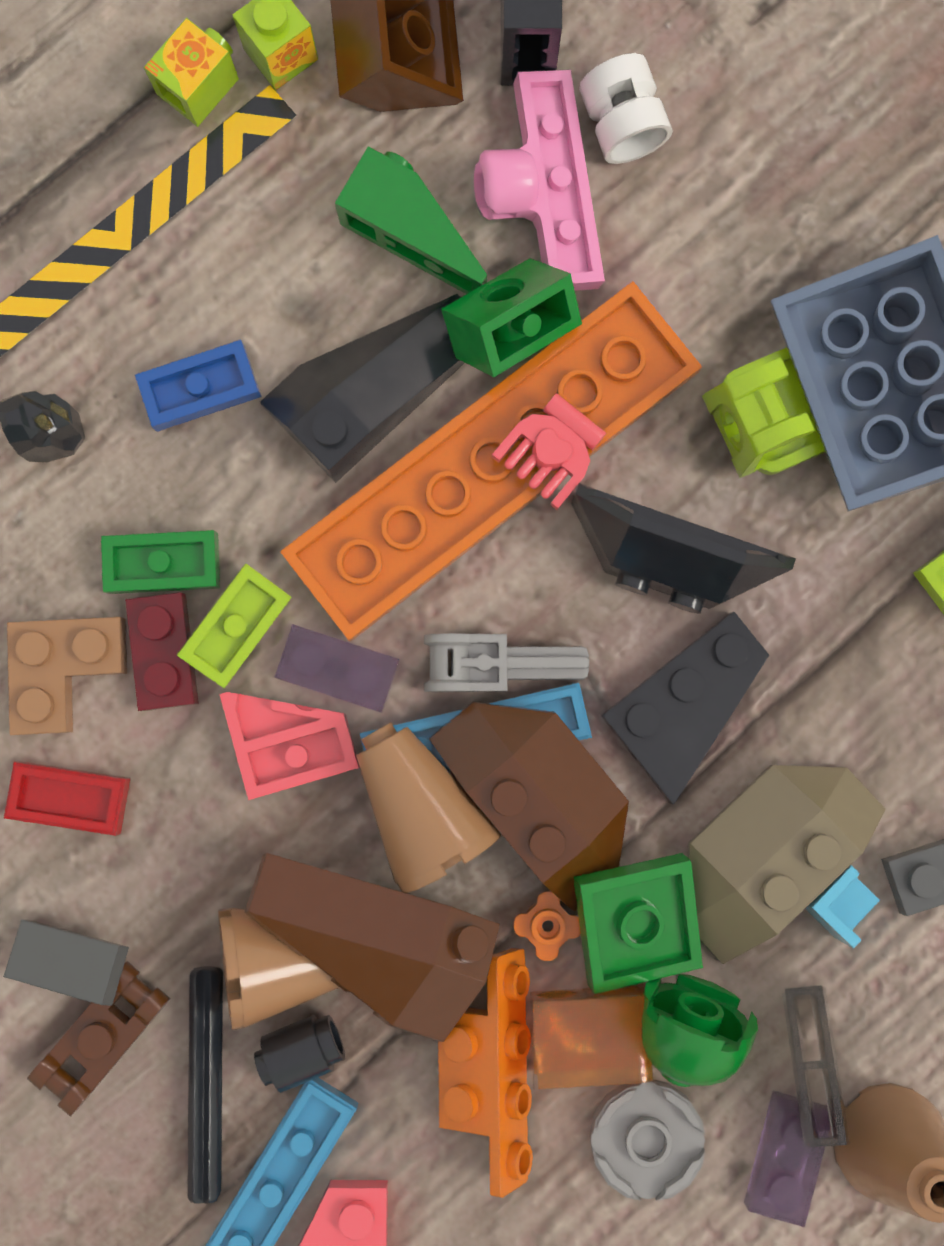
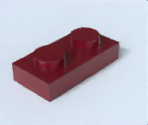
[125,592,199,711]

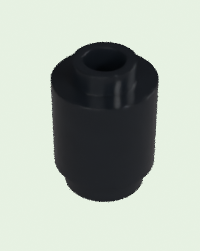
[254,1015,345,1093]

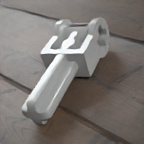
[424,633,589,692]

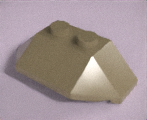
[687,765,886,964]

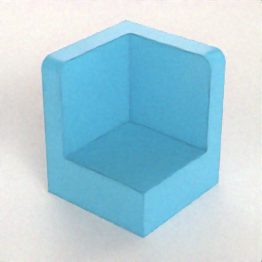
[805,865,880,949]

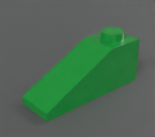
[335,146,487,294]

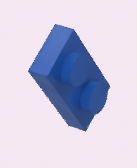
[135,340,262,432]

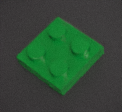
[573,853,703,994]

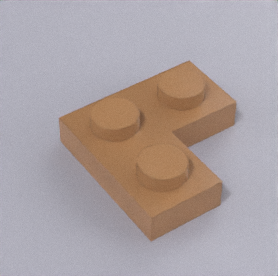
[7,617,127,735]

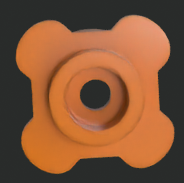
[513,891,581,961]

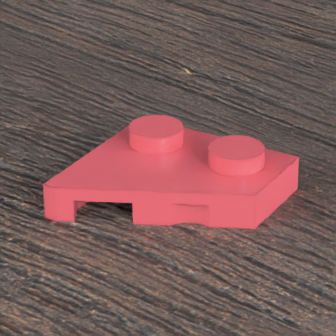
[219,692,360,800]

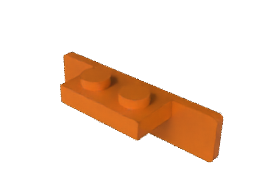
[438,948,533,1198]

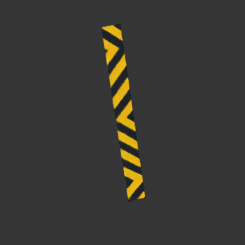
[0,85,297,357]

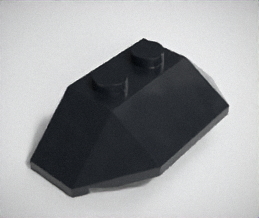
[571,483,796,614]

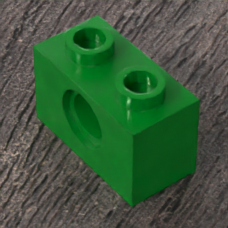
[441,258,582,377]

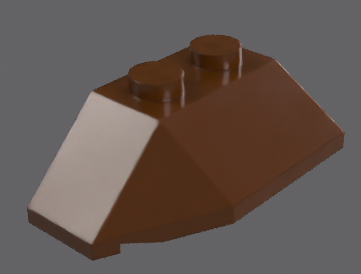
[429,702,629,912]

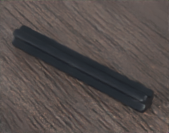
[187,966,223,1204]

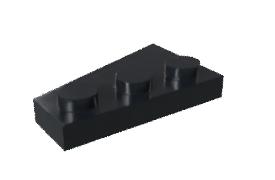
[601,611,769,805]

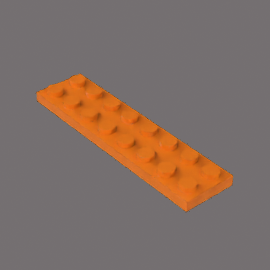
[280,281,702,642]

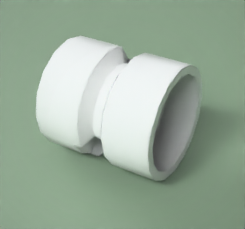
[579,53,673,164]

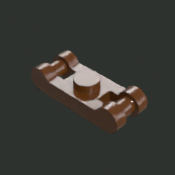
[27,961,171,1117]

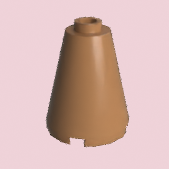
[356,722,501,893]
[218,908,340,1030]
[832,1083,944,1223]

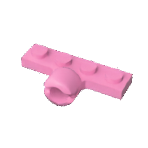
[474,70,605,291]

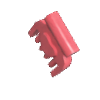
[492,394,607,510]

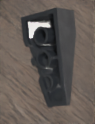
[260,294,464,483]

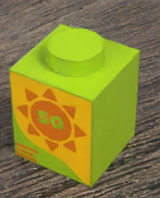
[232,0,318,91]
[143,18,239,127]

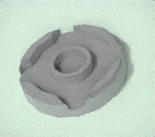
[589,1078,705,1201]

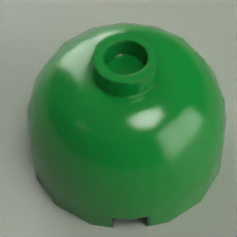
[636,974,758,1087]

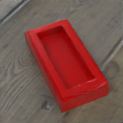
[4,761,131,836]

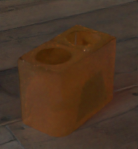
[530,985,653,1089]

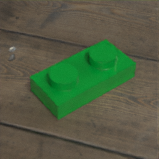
[101,530,220,594]

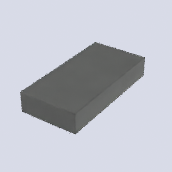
[3,919,129,1006]

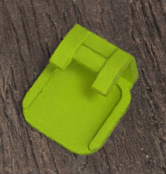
[702,347,825,478]

